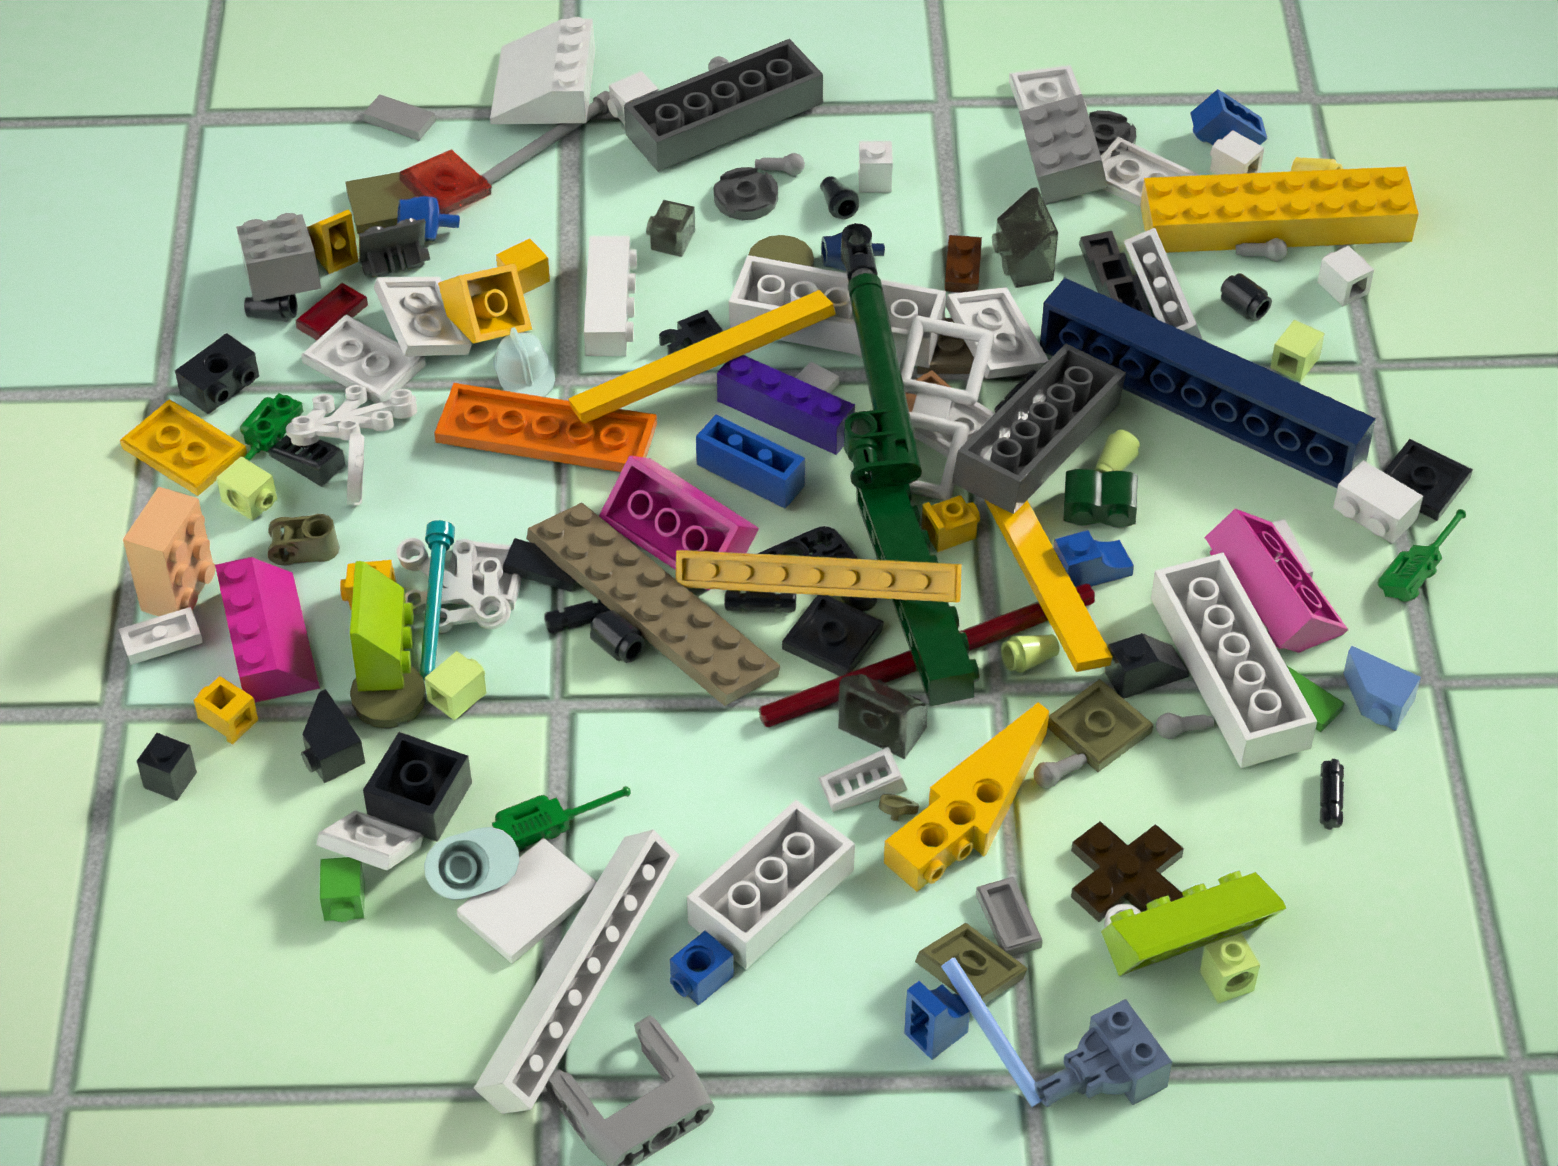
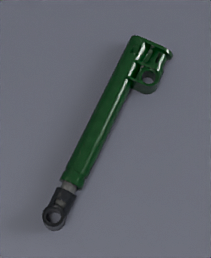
[841,223,922,489]

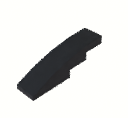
[1079,231,1152,317]

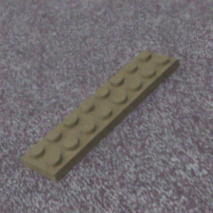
[526,502,780,706]

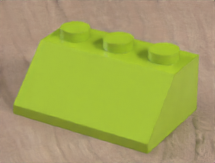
[350,561,414,691]

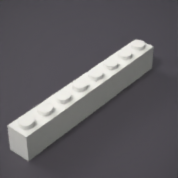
[474,829,679,1114]

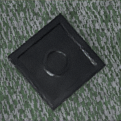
[1384,439,1473,521]
[782,595,884,676]

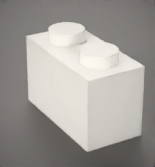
[1333,460,1423,544]

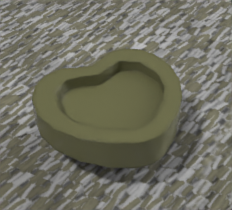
[878,794,919,821]

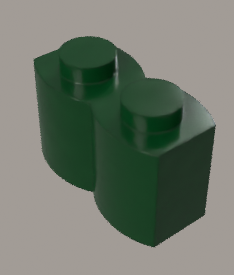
[1063,469,1138,528]

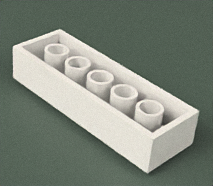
[729,255,946,368]
[1151,553,1317,768]

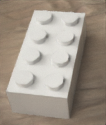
[687,800,855,970]

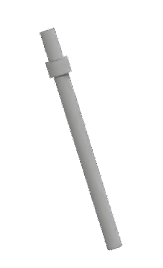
[480,91,610,187]

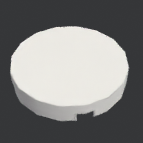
[347,434,364,505]

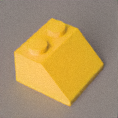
[438,263,532,344]

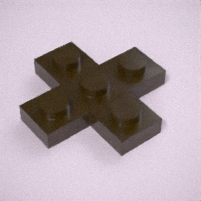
[1071,821,1184,922]

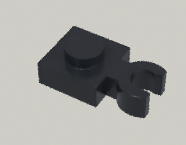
[659,310,723,355]

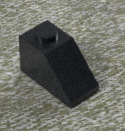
[1105,633,1189,699]
[301,689,365,783]

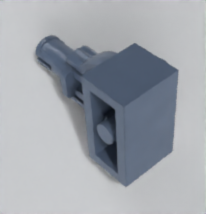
[1034,999,1172,1107]

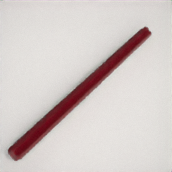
[759,583,1095,728]

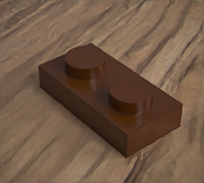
[945,235,982,292]

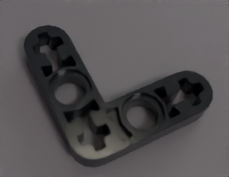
[757,526,877,612]

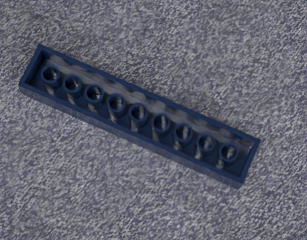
[1040,278,1376,488]

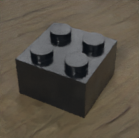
[363,732,472,842]

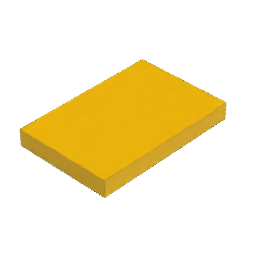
[120,399,247,496]

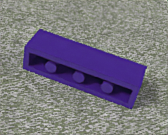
[717,355,855,455]

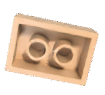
[123,487,215,616]

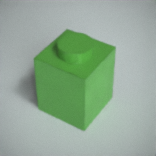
[320,857,365,922]

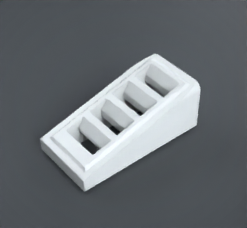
[818,747,907,812]

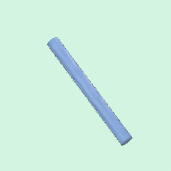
[941,957,1045,1107]

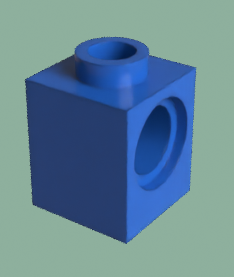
[670,930,734,1006]

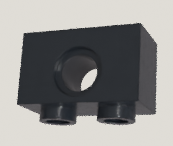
[175,333,259,414]

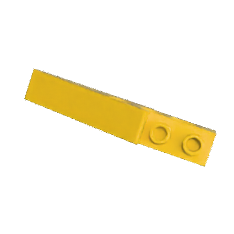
[884,702,1049,892]

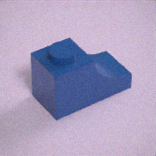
[1190,89,1268,145]
[1054,530,1134,587]
[904,981,970,1060]

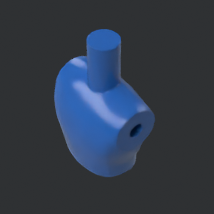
[397,196,460,241]

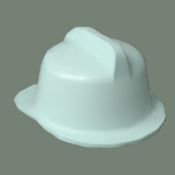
[493,327,555,397]
[424,827,519,900]

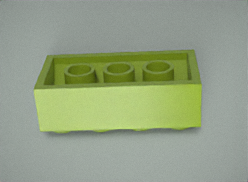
[1101,870,1287,976]

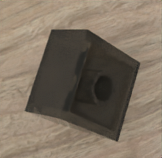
[992,187,1058,288]
[838,674,928,759]

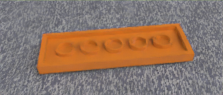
[434,383,657,472]

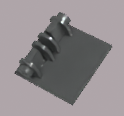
[359,218,430,278]

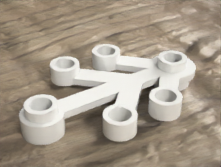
[286,385,417,446]
[396,538,511,634]

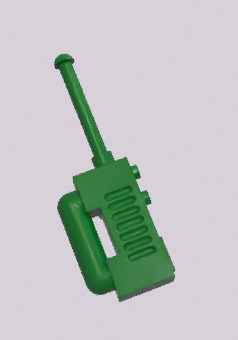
[240,393,304,461]
[1377,509,1466,602]
[492,786,631,852]

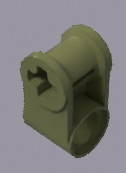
[268,514,340,566]

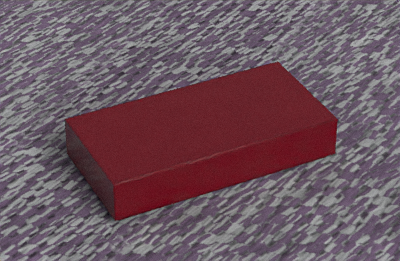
[295,282,368,341]

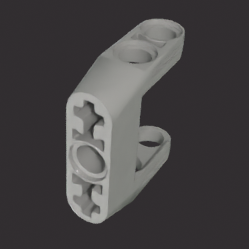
[545,1015,715,1166]

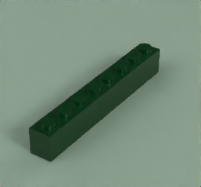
[856,473,980,706]

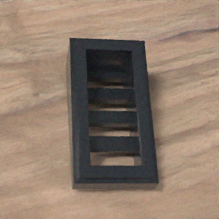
[268,435,345,487]

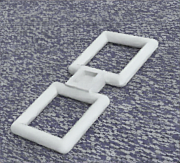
[900,316,994,501]

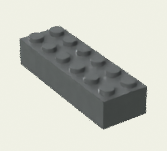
[624,38,823,172]
[952,344,1126,514]

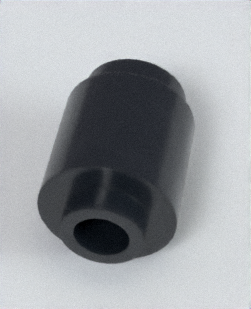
[1220,273,1272,321]
[590,610,645,663]

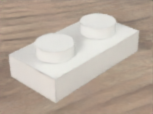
[119,607,203,665]

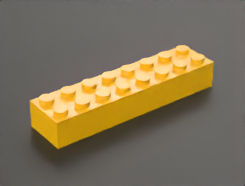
[1140,166,1419,253]

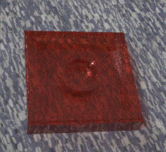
[399,149,492,214]

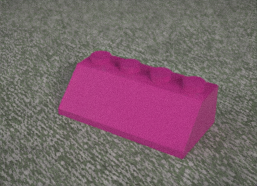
[599,456,759,590]
[1204,509,1348,653]
[215,557,320,703]

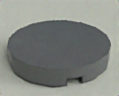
[1089,110,1137,157]
[713,167,778,220]

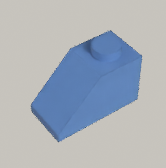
[1343,646,1421,731]

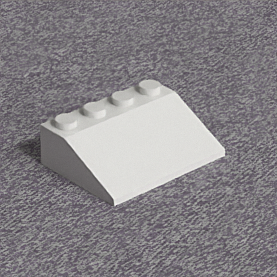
[490,17,595,124]

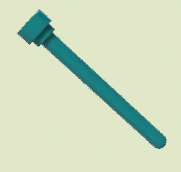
[420,520,455,681]

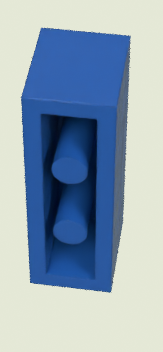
[696,414,805,509]

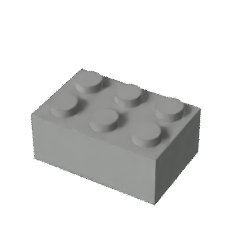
[1019,94,1108,205]
[236,213,321,302]

